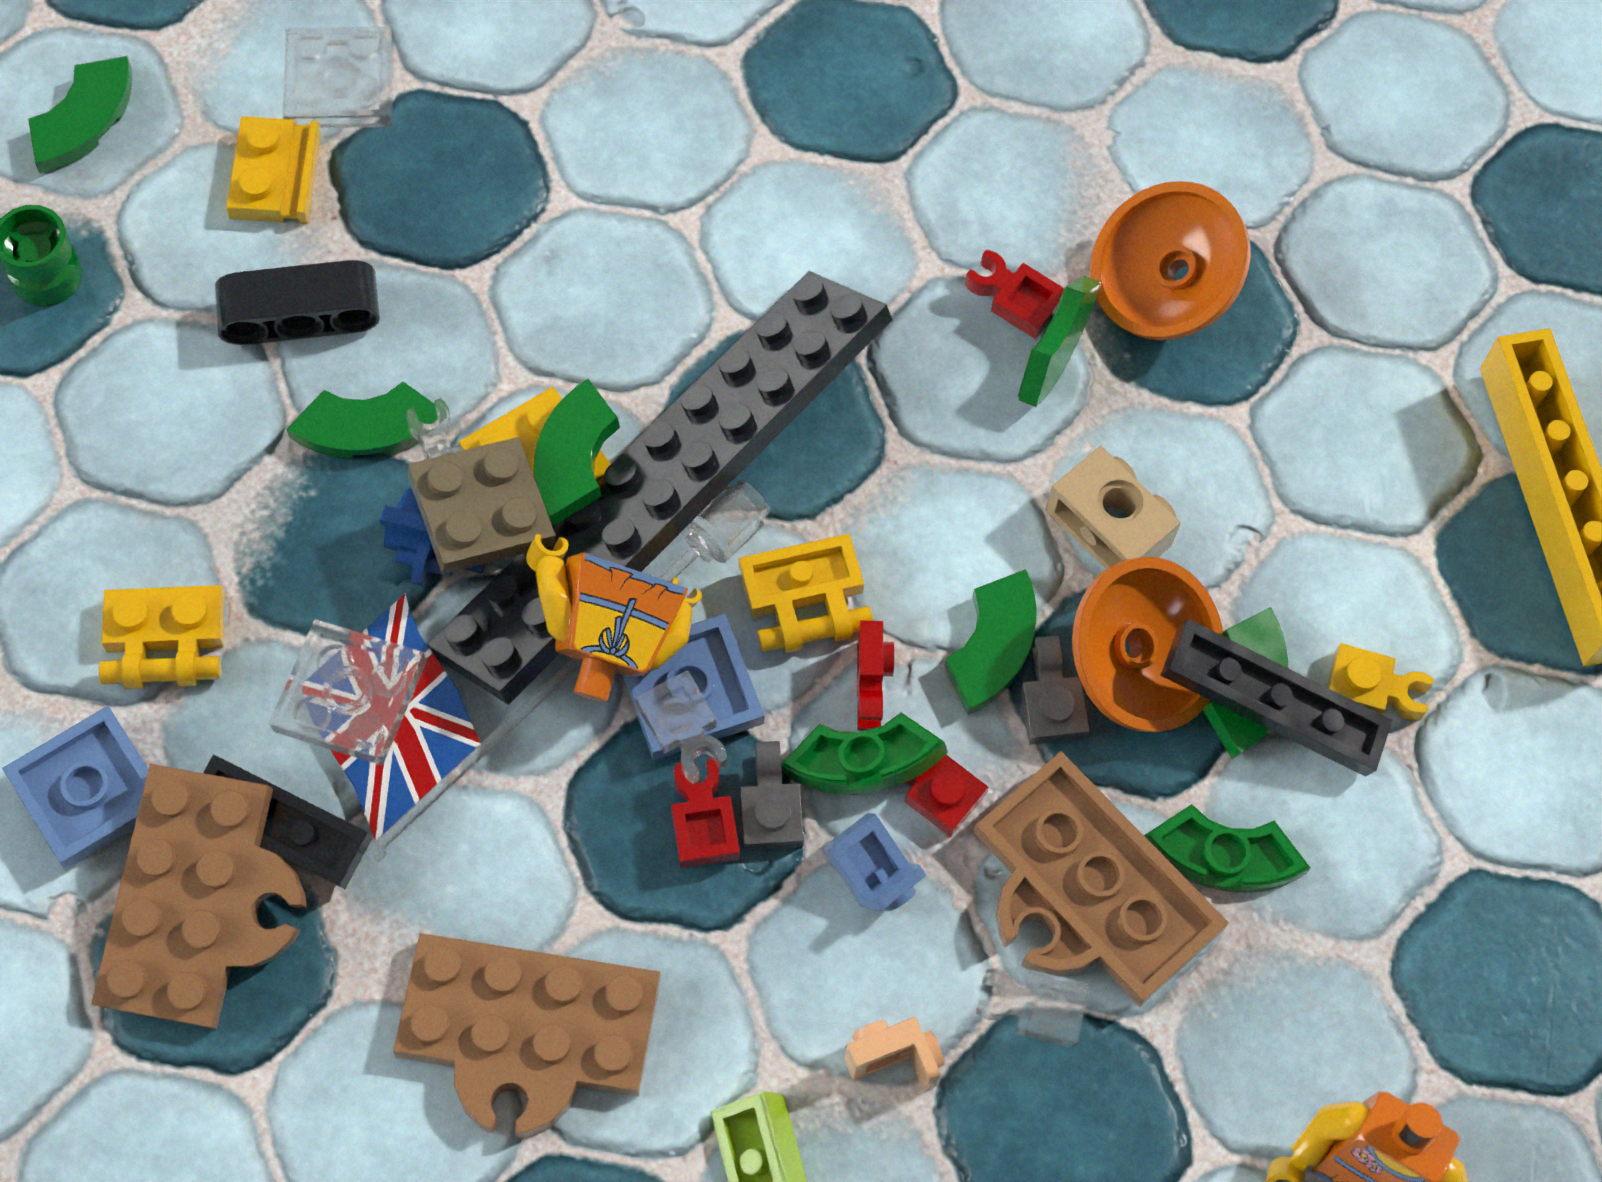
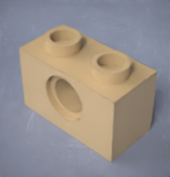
[1045,445,1181,569]

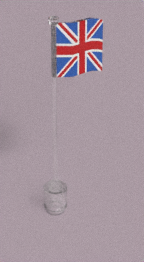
[302,480,770,863]

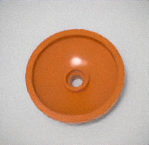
[1090,181,1251,340]
[1072,557,1223,732]

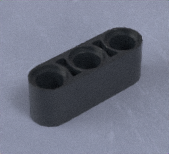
[215,260,380,345]

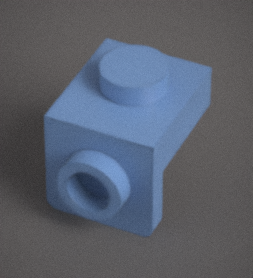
[822,813,926,911]

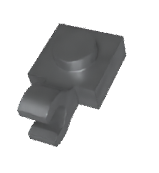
[1020,636,1090,745]
[740,741,804,851]

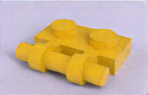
[738,533,873,654]
[99,585,225,689]

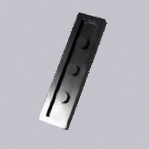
[1160,619,1393,777]

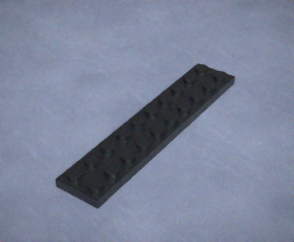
[427,271,892,705]

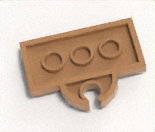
[973,751,1229,1007]
[91,763,306,1029]
[393,933,661,1139]

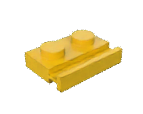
[226,116,321,224]

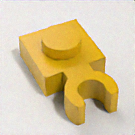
[1327,643,1434,721]

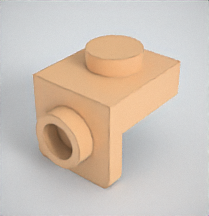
[844,1016,945,1091]

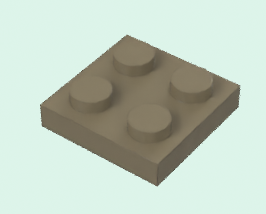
[407,437,556,574]

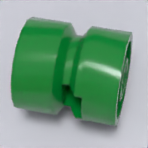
[0,205,83,306]

